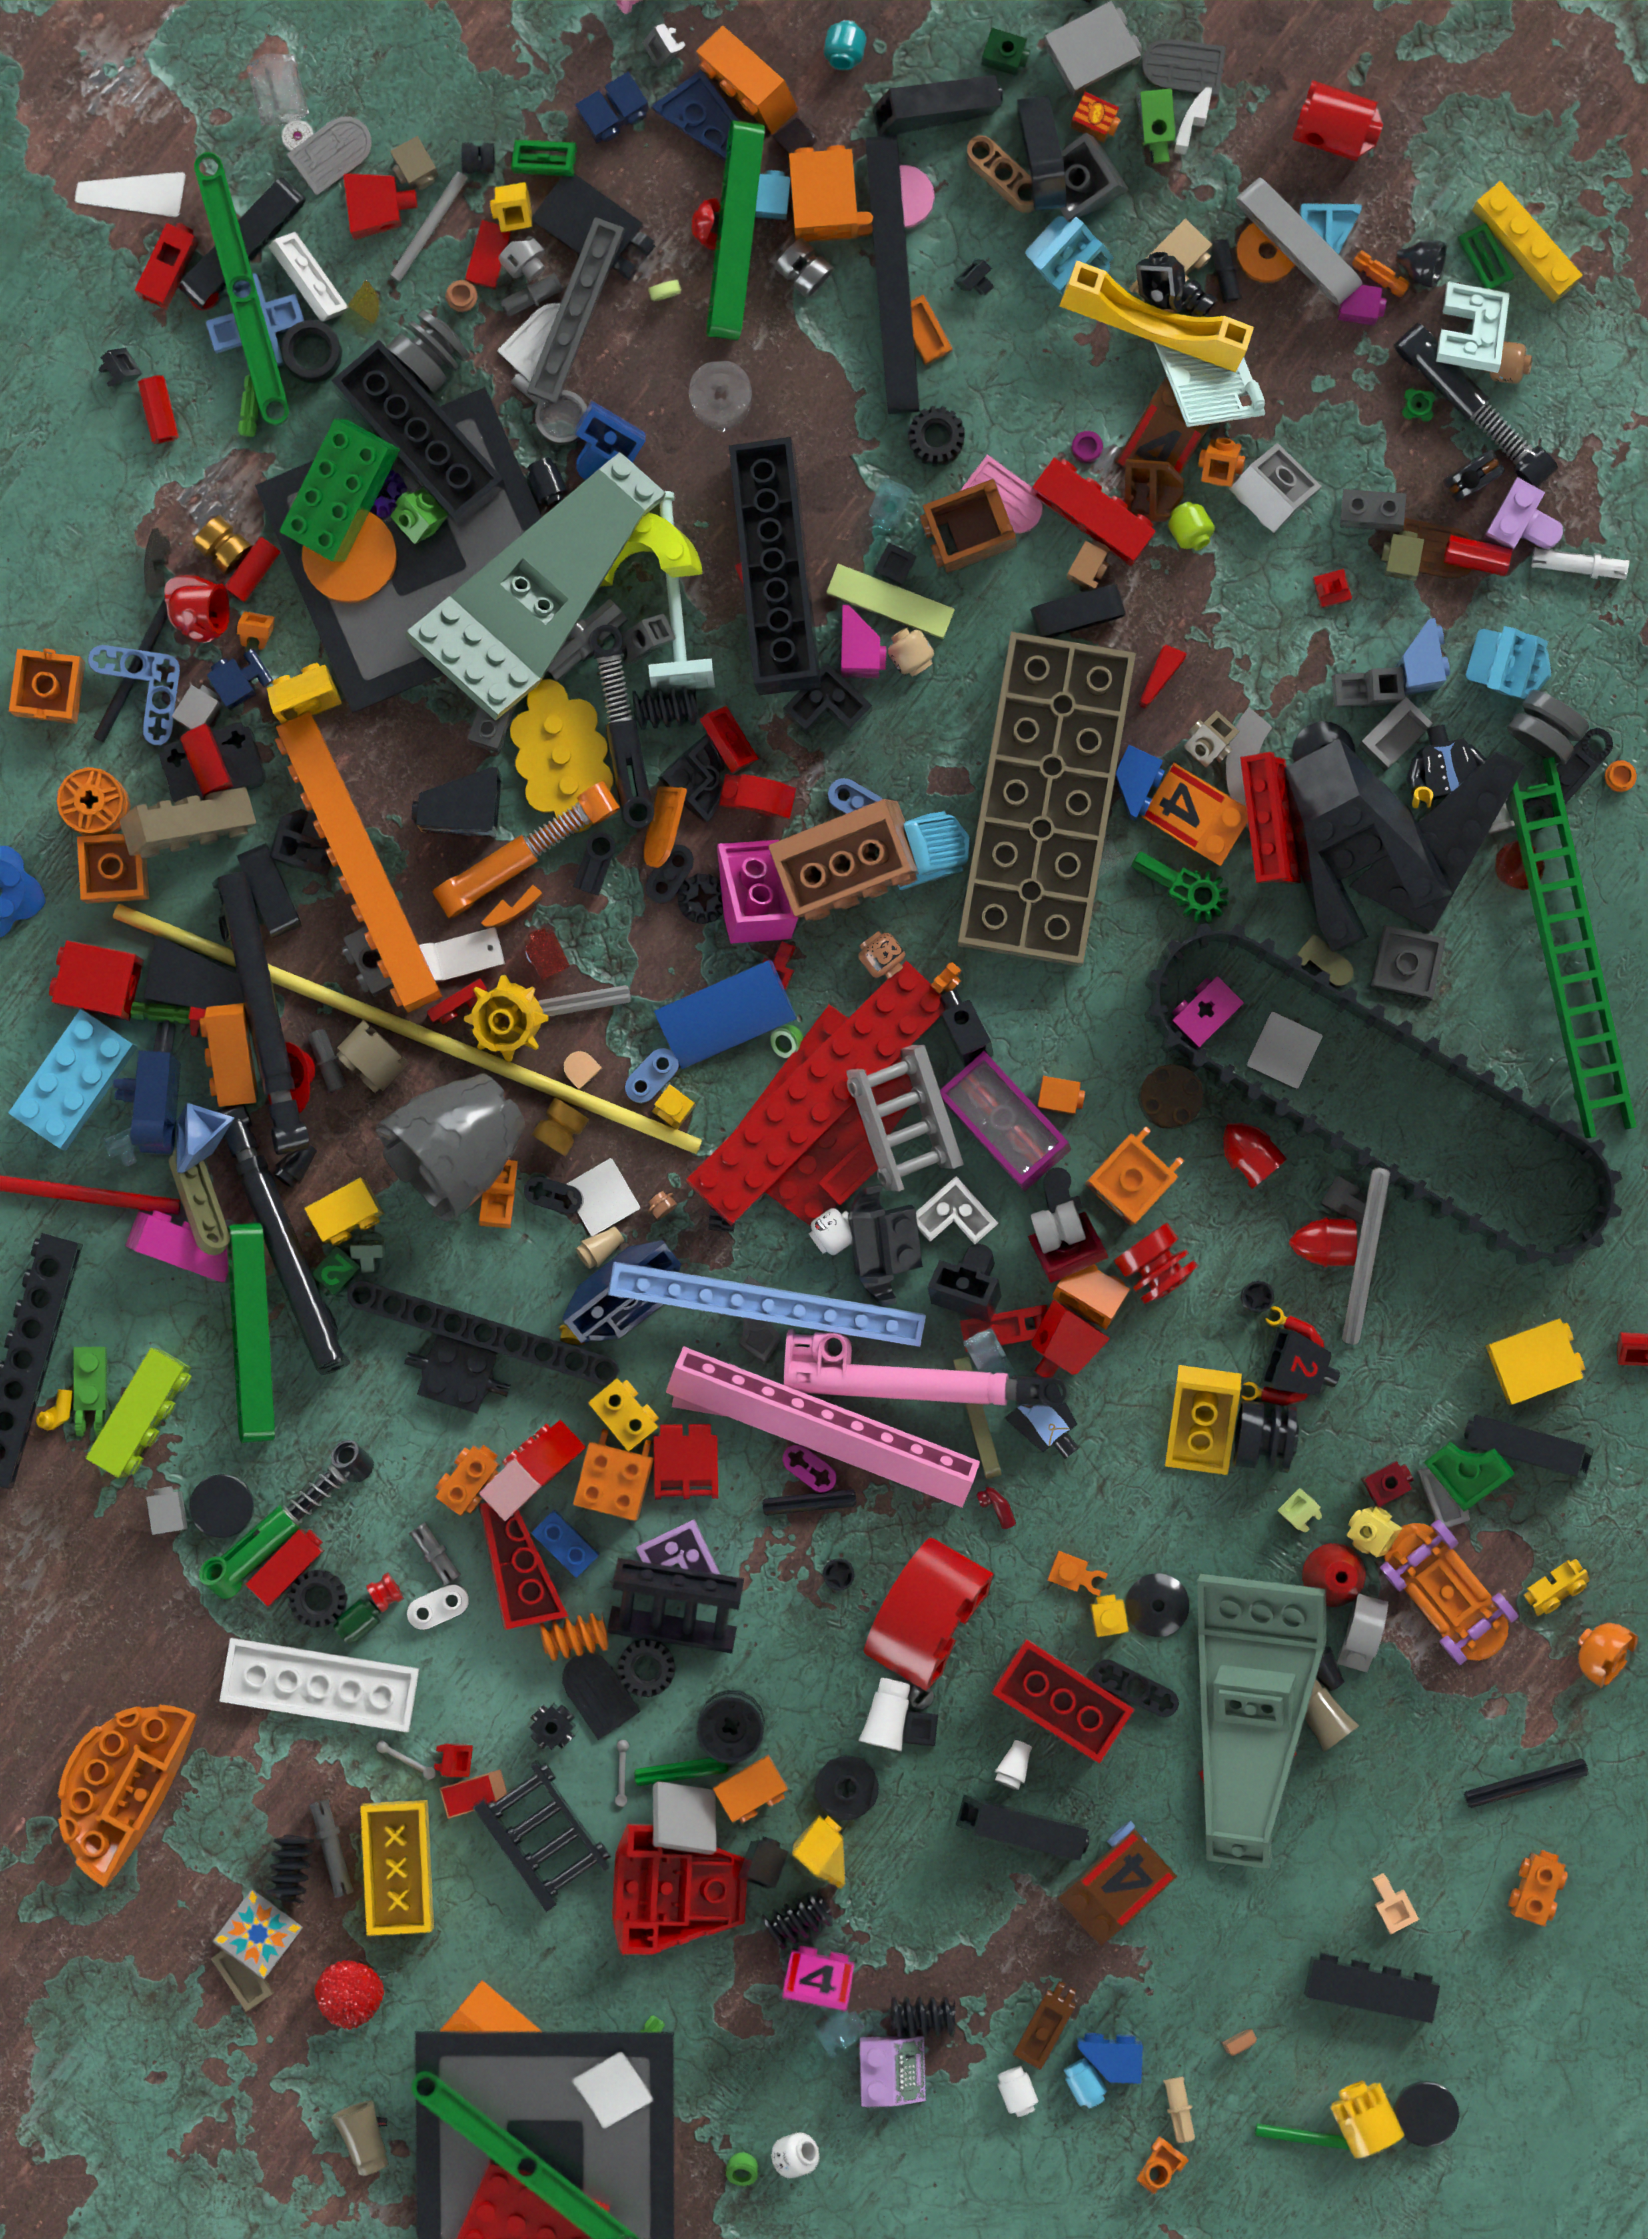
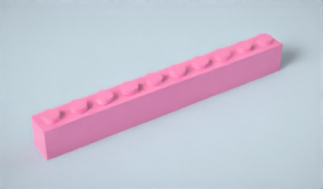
[666,1346,980,1507]

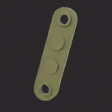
[169,1146,230,1255]

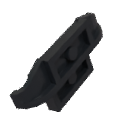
[847,1184,923,1307]

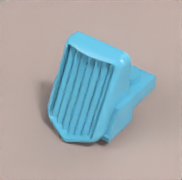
[1026,216,1114,296]
[1466,626,1551,700]
[898,811,970,890]

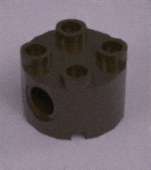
[1138,1064,1204,1130]

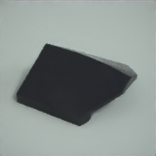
[269,809,331,876]

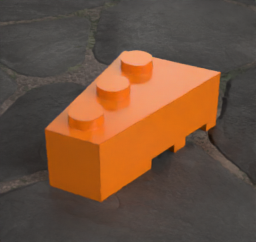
[696,25,799,135]

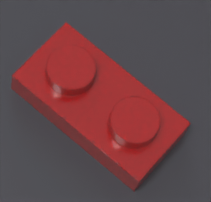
[699,705,759,773]
[426,978,489,1025]

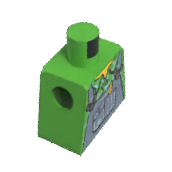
[1136,88,1176,164]

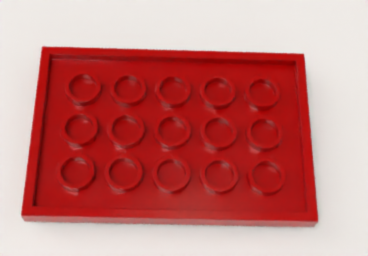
[734,1004,913,1227]

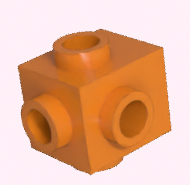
[1198,438,1245,487]

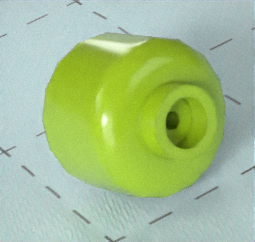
[1168,502,1215,551]

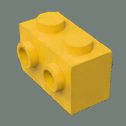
[588,1378,659,1452]

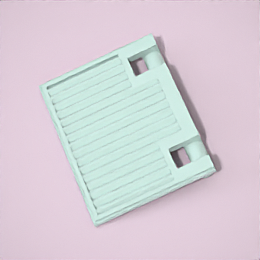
[1154,342,1265,427]

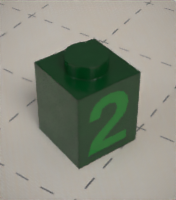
[312,1246,361,1296]

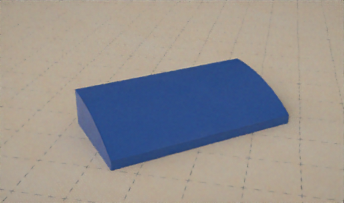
[654,960,797,1069]

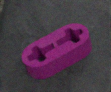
[782,1445,836,1492]

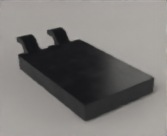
[532,173,656,281]

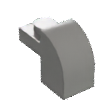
[1337,1593,1388,1672]

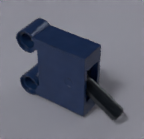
[113,1020,181,1155]

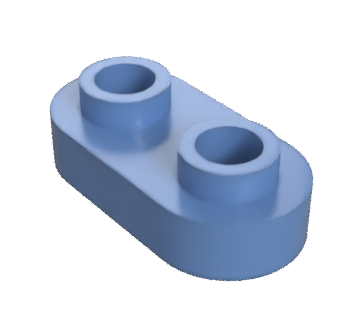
[828,778,882,814]
[625,1048,679,1103]

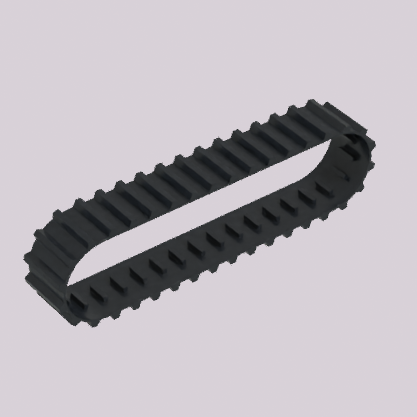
[1144,923,1622,1267]

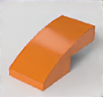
[481,885,544,929]
[479,1160,518,1229]

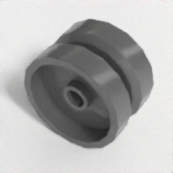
[1506,689,1589,765]

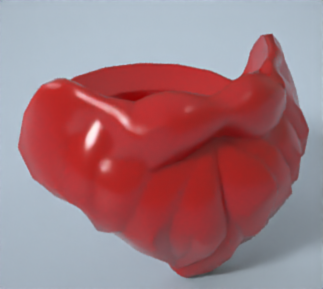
[691,198,720,250]

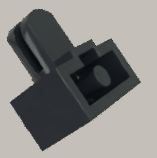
[928,1244,1001,1323]

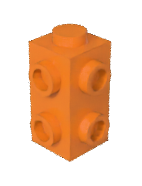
[435,1445,501,1516]
[1508,1850,1568,1926]

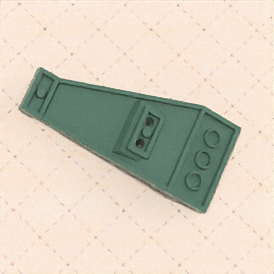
[405,452,666,721]

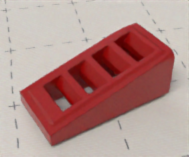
[1139,644,1187,709]

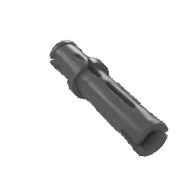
[309,1799,354,1897]

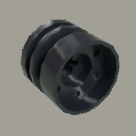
[1233,1400,1299,1473]
[697,1689,765,1764]

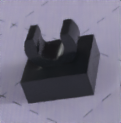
[954,259,994,296]
[98,348,142,387]

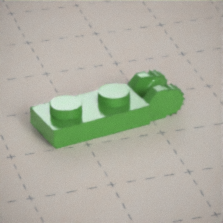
[74,1347,107,1436]

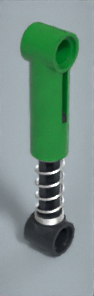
[199,1440,374,1599]

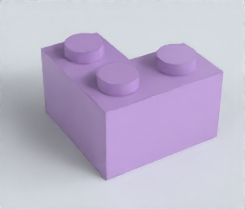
[636,1519,721,1575]

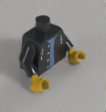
[1406,724,1487,808]

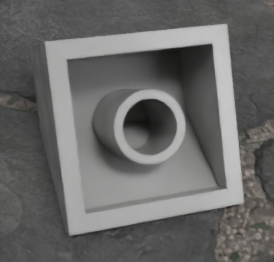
[1229,443,1322,533]

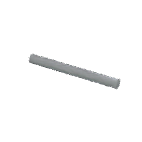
[389,171,468,283]

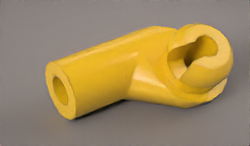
[36,1389,73,1431]

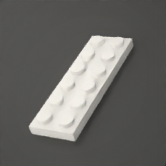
[220,1638,420,1732]

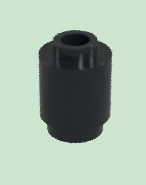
[528,457,568,507]

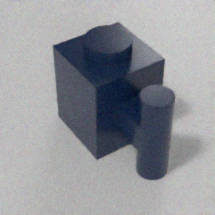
[206,649,273,711]

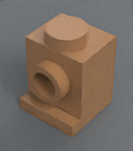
[1066,541,1110,591]

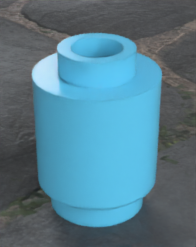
[1064,2058,1108,2109]

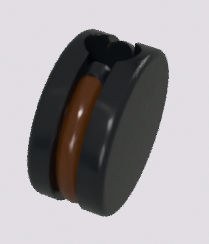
[1443,449,1505,502]

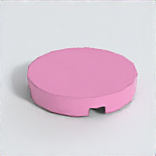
[900,165,934,228]

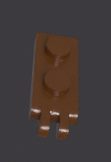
[1013,1981,1077,2070]

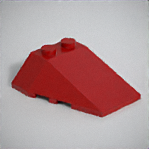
[612,1824,747,1955]

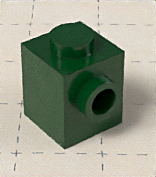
[981,27,1031,76]

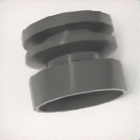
[386,309,470,394]

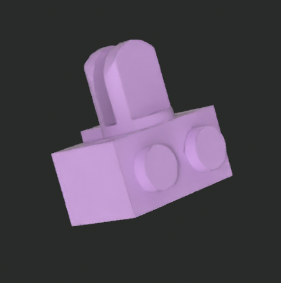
[1483,477,1563,551]

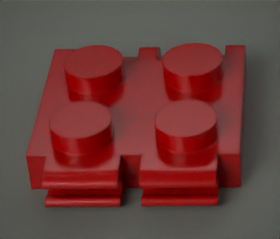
[654,1424,719,1500]

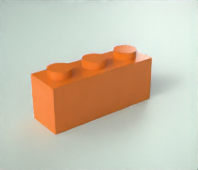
[200,1003,258,1107]

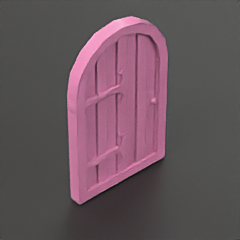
[960,455,1042,533]

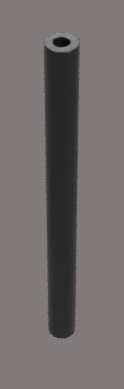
[93,598,169,743]

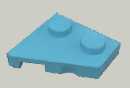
[1300,204,1362,254]

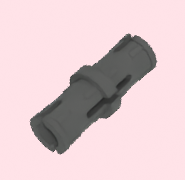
[409,1522,461,1586]

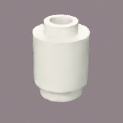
[998,2066,1038,2117]

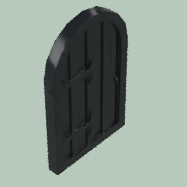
[562,1653,640,1740]

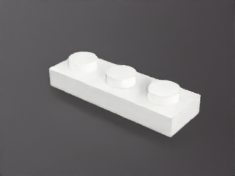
[268,232,348,322]

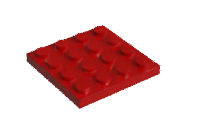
[456,2158,610,2239]

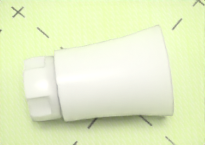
[858,1678,910,1752]

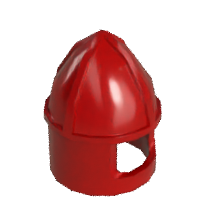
[1223,1123,1287,1189]
[1289,1217,1357,1267]

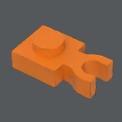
[931,962,961,995]
[1047,1550,1108,1596]

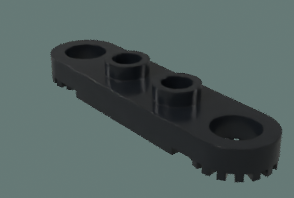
[1523,728,1613,831]

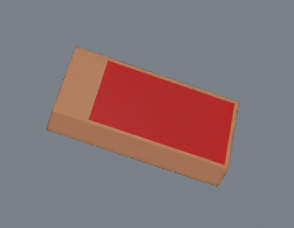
[439,1769,508,1819]

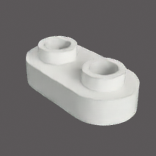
[407,1584,469,1630]

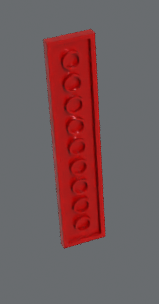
[686,960,945,1226]

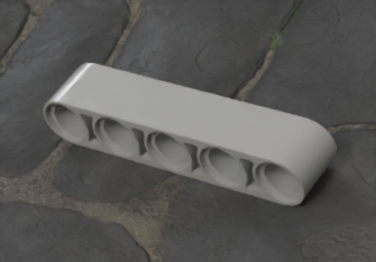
[1235,177,1362,306]

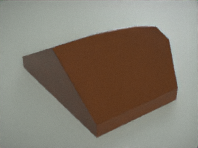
[1124,459,1184,522]

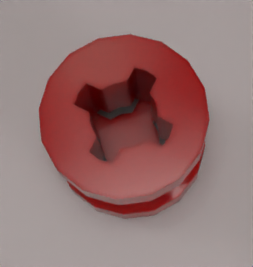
[366,1572,404,1612]

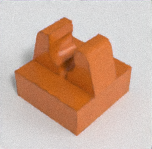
[237,611,275,650]

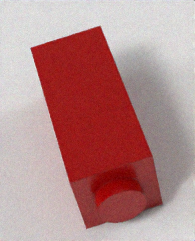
[135,223,199,310]
[245,1529,325,1607]

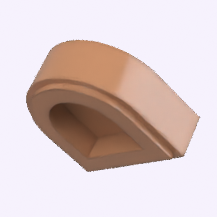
[1221,2029,1257,2056]

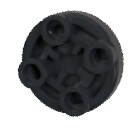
[190,1474,254,1538]
[1394,2081,1459,2147]

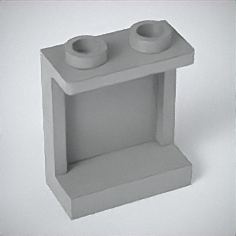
[1044,1,1143,98]

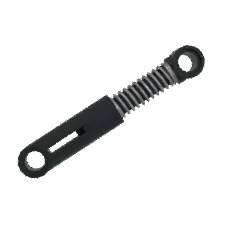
[1393,323,1558,488]
[589,625,654,828]

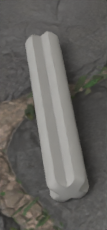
[538,985,631,1017]

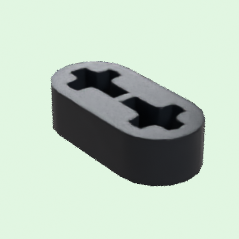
[524,1177,584,1214]

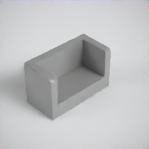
[1358,697,1433,772]

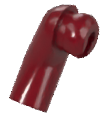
[976,1487,1016,1529]

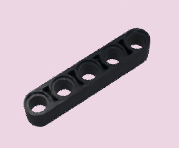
[179,177,306,310]

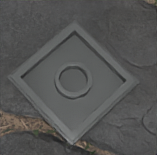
[1370,925,1446,1001]

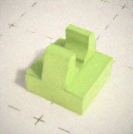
[1277,1488,1322,1532]

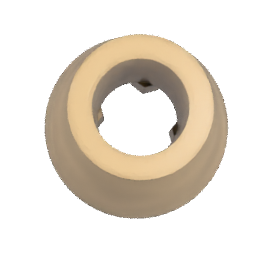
[576,1226,625,1269]

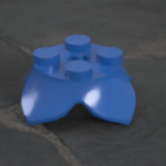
[0,846,46,938]

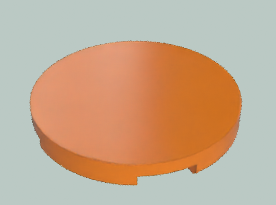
[302,512,397,603]

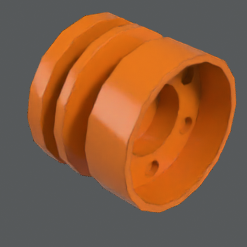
[56,767,131,836]

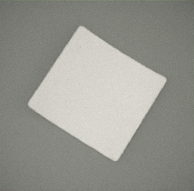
[1247,1012,1323,1089]
[567,1158,640,1236]
[572,2053,652,2128]

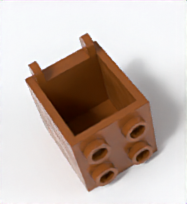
[919,478,1017,574]

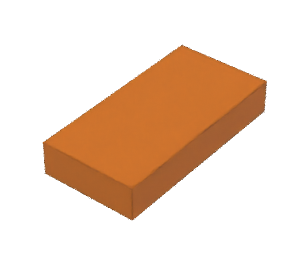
[911,294,953,365]

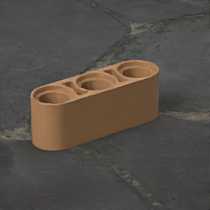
[966,135,1034,213]

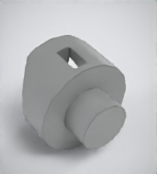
[498,236,545,281]

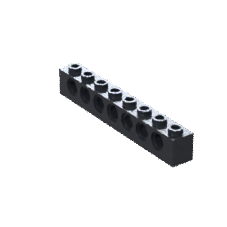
[0,1233,83,1489]

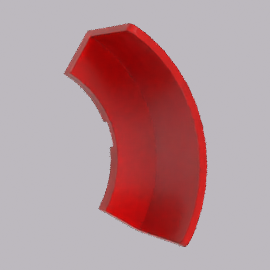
[864,1538,994,1691]

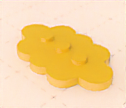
[510,679,614,833]

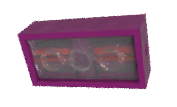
[940,1051,1072,1192]

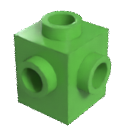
[390,487,448,544]

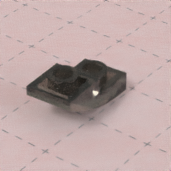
[144,528,172,599]

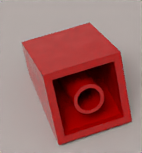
[49,940,144,1021]

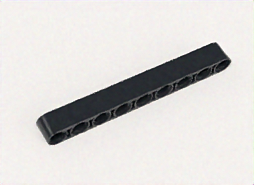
[865,135,920,415]
[347,1281,620,1385]

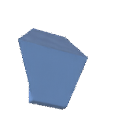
[176,1103,234,1173]

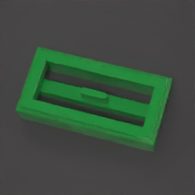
[511,140,577,176]
[1457,222,1515,290]

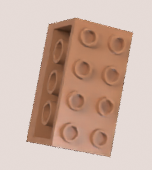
[768,799,919,921]

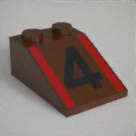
[1115,376,1213,475]
[1058,1829,1177,1946]

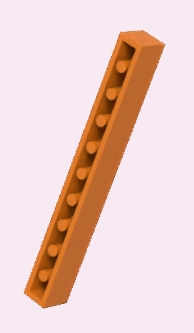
[275,711,443,1013]

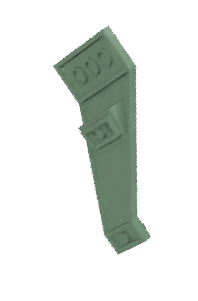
[1197,1574,1326,1869]

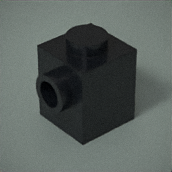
[738,1837,789,1889]

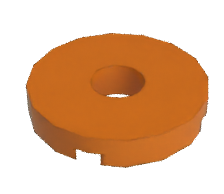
[1236,223,1295,283]

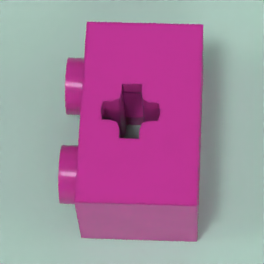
[1171,976,1244,1049]

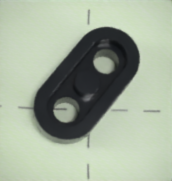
[646,845,694,904]

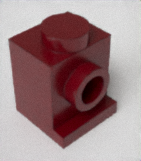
[1361,1461,1414,1507]

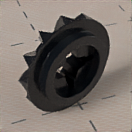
[678,874,724,924]

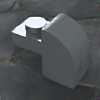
[1332,667,1405,708]

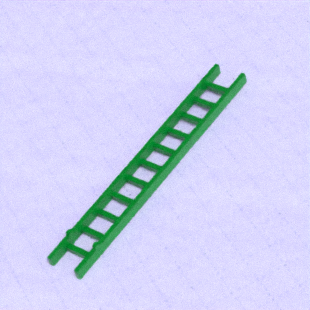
[1508,757,1637,1139]

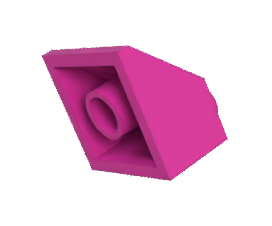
[841,605,886,678]

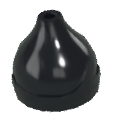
[1396,240,1447,288]

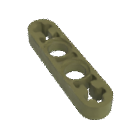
[953,1356,1002,1480]

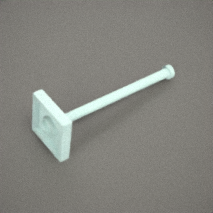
[648,491,715,694]

